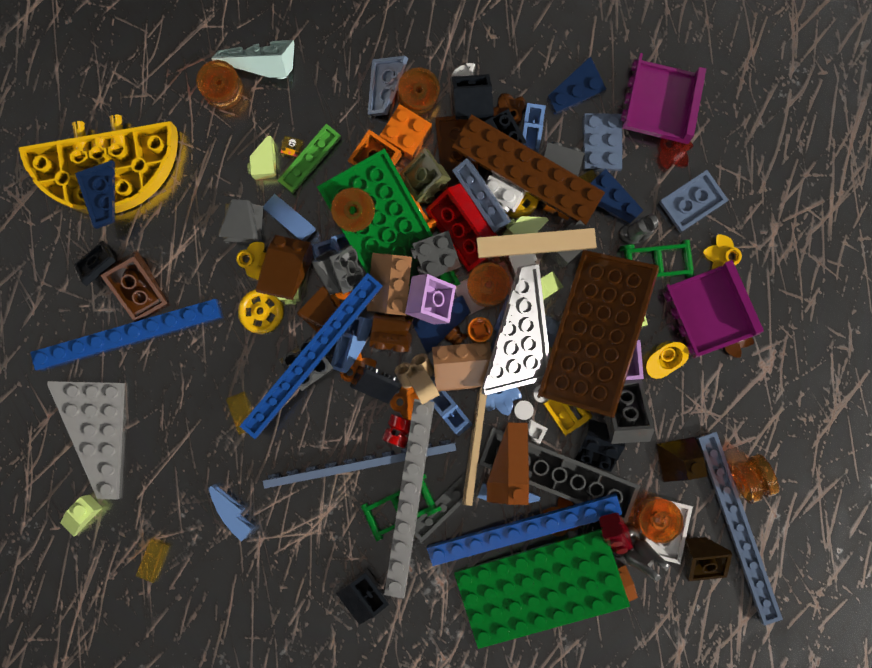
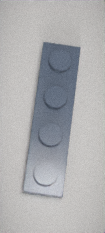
[452,158,511,233]

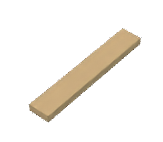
[476,228,597,258]
[462,387,487,506]

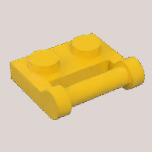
[543,400,593,436]

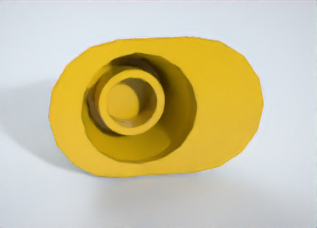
[646,341,689,379]

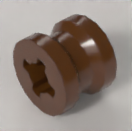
[444,325,468,345]

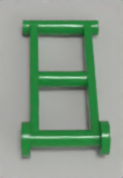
[619,240,694,278]
[361,474,442,542]

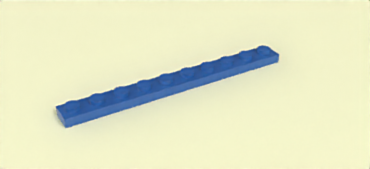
[239,273,383,439]
[30,299,222,371]
[427,493,622,566]

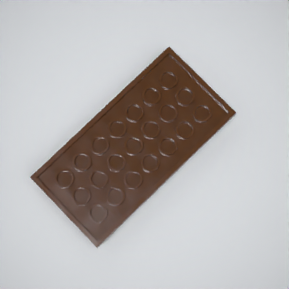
[538,250,659,418]

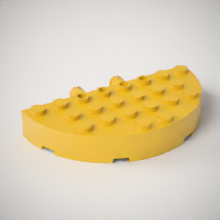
[18,115,178,214]

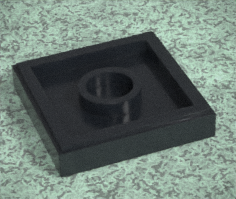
[74,241,116,286]

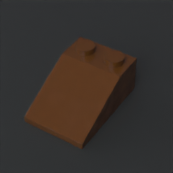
[255,235,314,300]
[100,250,168,322]

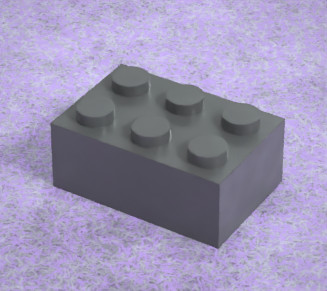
[605,379,655,444]

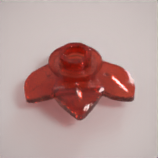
[659,138,694,170]

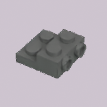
[410,231,461,277]

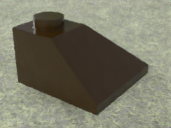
[656,437,708,482]
[684,537,732,582]

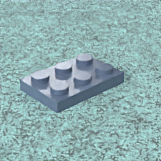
[583,113,622,171]
[659,170,729,233]

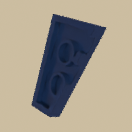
[547,56,607,114]
[75,160,115,229]
[590,169,644,224]
[412,295,471,355]

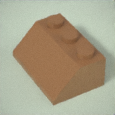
[367,253,412,316]
[432,342,492,392]

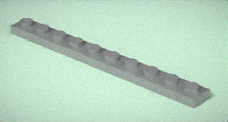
[384,399,435,599]

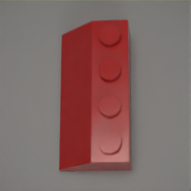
[425,183,498,272]

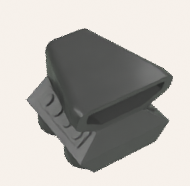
[218,199,264,244]
[311,245,364,294]
[279,337,334,391]

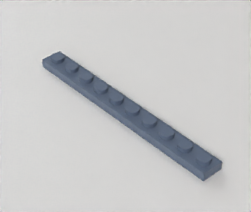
[696,432,783,626]
[263,439,457,489]

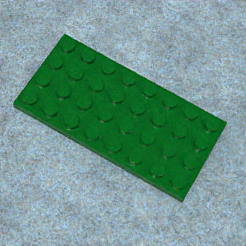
[317,148,460,315]
[454,528,630,649]

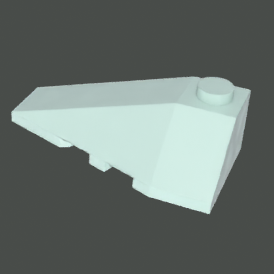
[211,40,294,79]

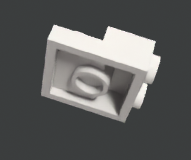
[485,173,526,212]

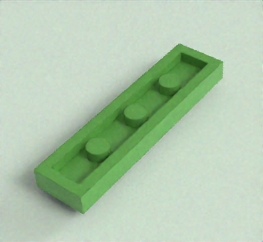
[277,124,341,194]

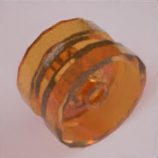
[196,60,244,110]
[397,67,440,116]
[331,187,375,232]
[467,262,510,308]
[731,454,779,504]
[633,496,683,543]

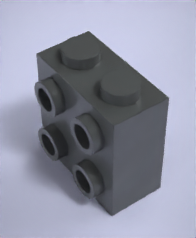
[543,142,585,176]

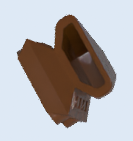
[297,286,342,333]
[370,312,414,352]

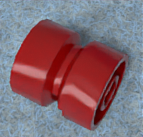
[382,414,411,448]

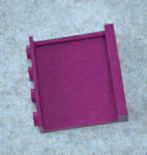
[620,53,706,144]
[663,260,764,359]

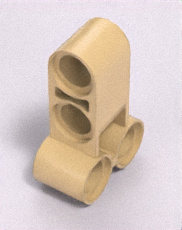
[394,353,440,405]

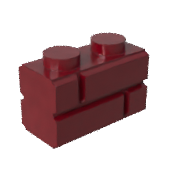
[599,513,633,554]

